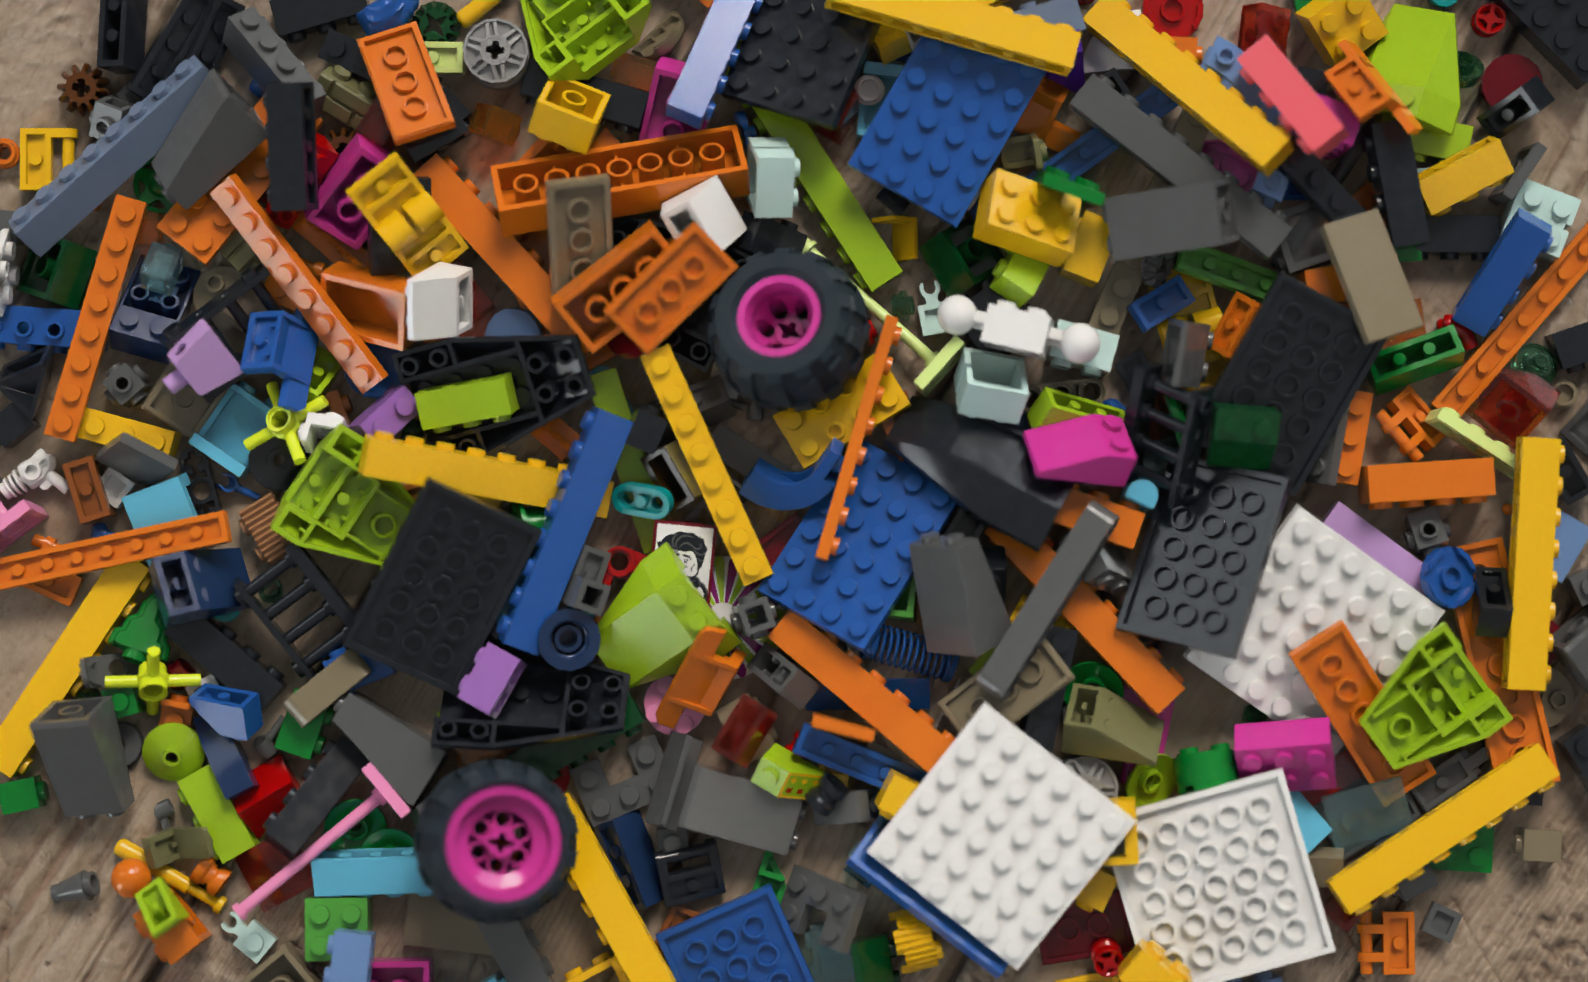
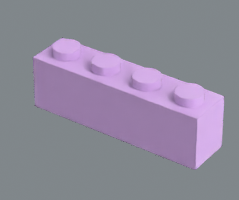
[1321,501,1425,596]

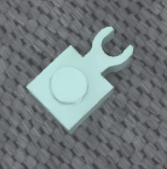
[917,280,947,337]
[221,911,278,964]

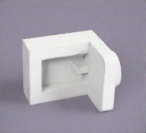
[298,412,349,453]

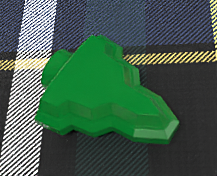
[107,591,171,666]

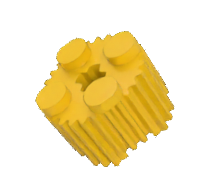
[888,909,944,974]

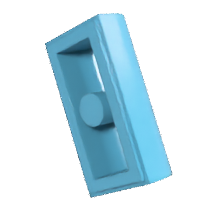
[1119,479,1158,511]

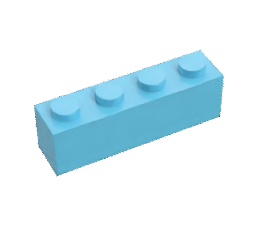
[311,847,434,898]

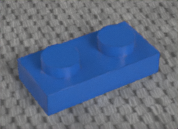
[1126,275,1196,333]

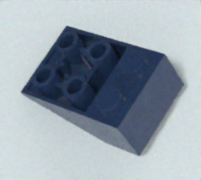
[109,254,201,365]
[149,548,251,628]

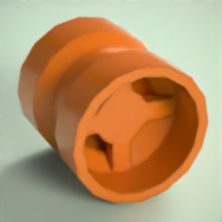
[189,857,233,897]

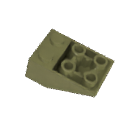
[1062,683,1164,767]

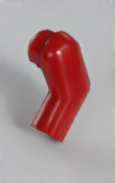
[1436,314,1478,351]

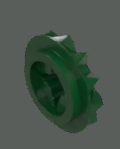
[412,1,461,42]

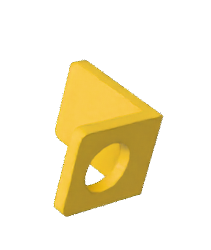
[871,215,918,262]

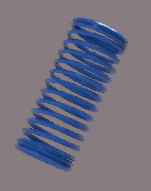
[859,624,960,683]

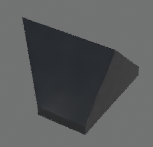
[0,345,55,420]

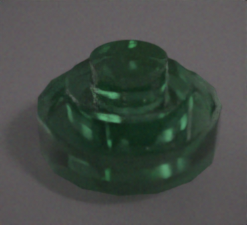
[1458,51,1485,89]
[1511,343,1558,389]

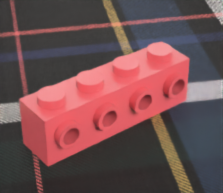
[1237,34,1350,159]

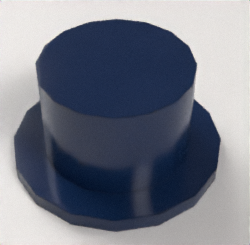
[537,608,601,671]

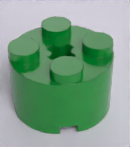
[1172,743,1239,796]

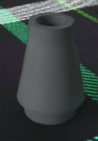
[50,870,100,903]

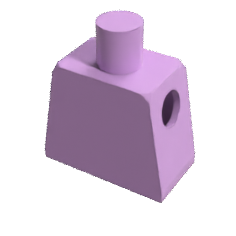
[162,318,244,396]

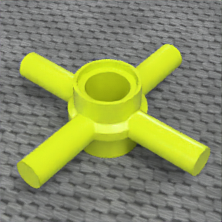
[243,381,329,465]
[105,646,201,715]

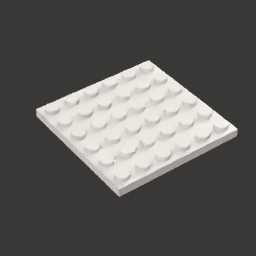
[1183,504,1445,756]
[867,702,1136,970]
[1111,767,1336,982]

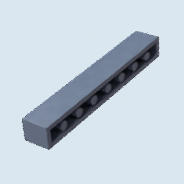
[8,55,210,258]

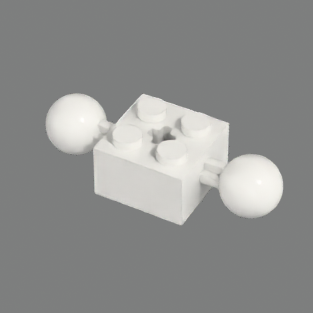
[937,295,1100,363]

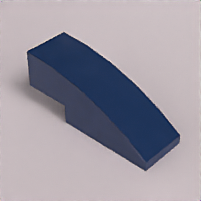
[193,715,259,801]

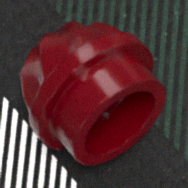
[167,658,197,690]

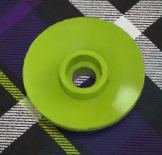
[142,722,205,781]
[1125,753,1176,808]

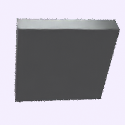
[1488,142,1548,206]
[95,432,178,487]

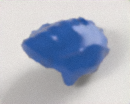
[356,0,419,36]

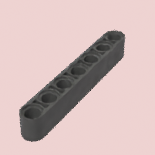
[976,500,1120,701]

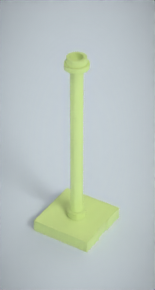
[802,238,965,398]

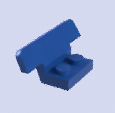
[240,308,318,412]

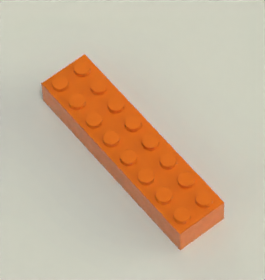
[490,124,750,237]

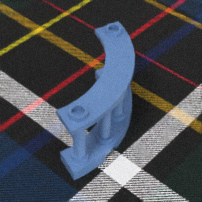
[1200,36,1291,210]

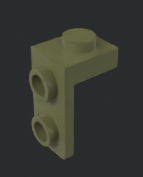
[1000,132,1048,170]
[141,827,214,869]

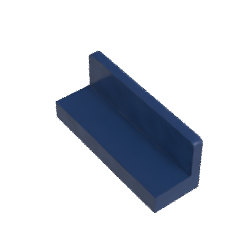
[594,809,663,911]

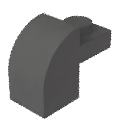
[562,544,611,616]
[813,786,881,825]

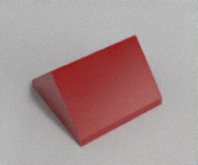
[233,753,301,838]

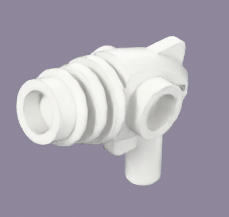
[0,448,70,500]

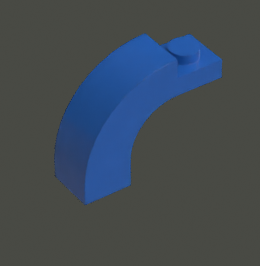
[739,437,844,510]

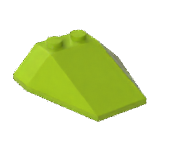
[520,0,652,81]
[1335,4,1461,136]
[270,423,415,566]
[597,542,742,688]
[1358,621,1514,770]

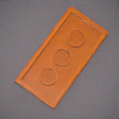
[356,21,456,146]
[603,221,739,356]

